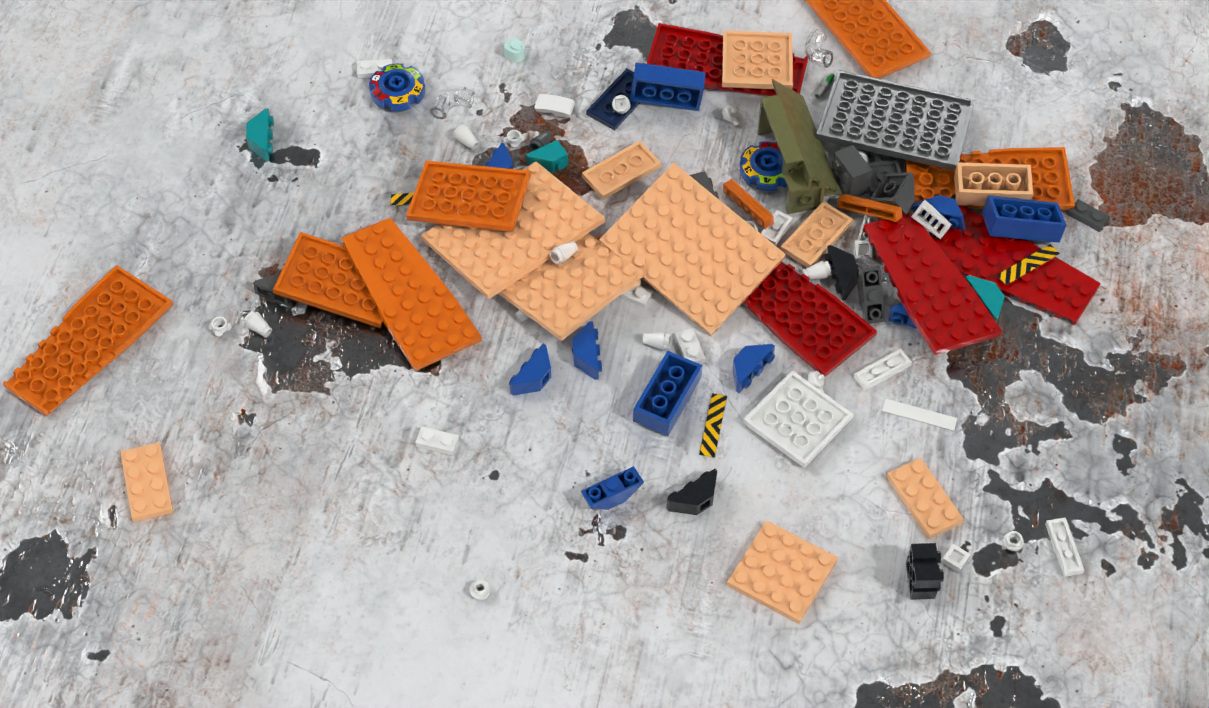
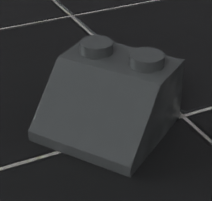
[869,172,915,215]

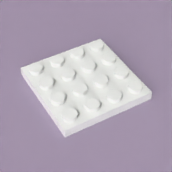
[743,371,853,468]

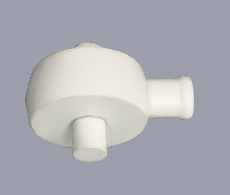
[722,105,740,126]
[808,371,824,393]

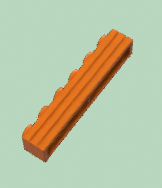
[723,179,774,229]
[838,194,902,222]

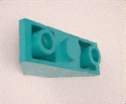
[246,108,274,161]
[965,275,1005,323]

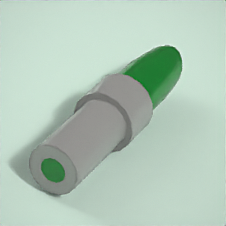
[815,74,835,99]

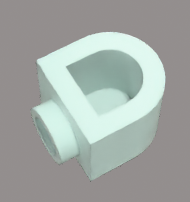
[504,38,525,63]

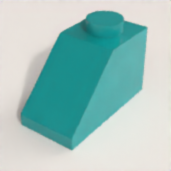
[526,140,568,173]

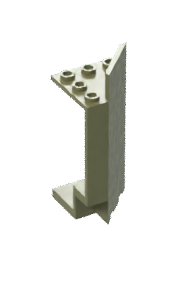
[757,79,841,214]

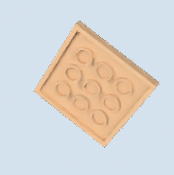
[722,30,793,90]
[727,520,838,624]

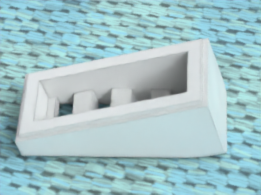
[911,200,952,239]

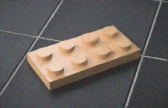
[582,141,661,200]
[780,201,853,268]
[120,442,173,522]
[886,458,964,539]

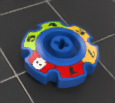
[369,63,425,111]
[739,141,787,192]

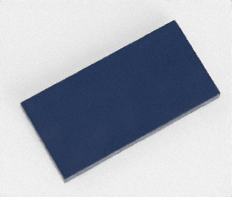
[586,68,640,131]

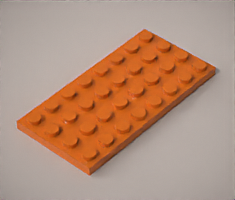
[805,0,931,79]

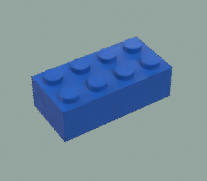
[630,62,706,111]
[982,196,1067,243]
[633,351,703,436]

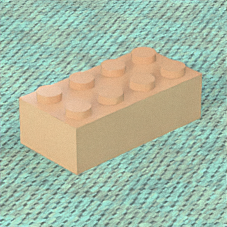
[954,163,1033,206]

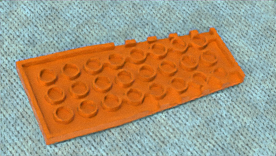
[905,147,1075,210]
[341,218,482,371]
[3,265,173,416]

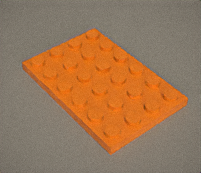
[406,161,531,232]
[273,232,383,328]

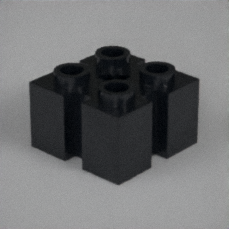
[906,543,944,600]

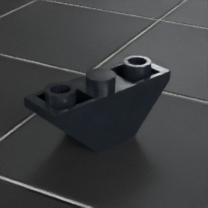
[825,245,859,301]
[666,469,717,515]

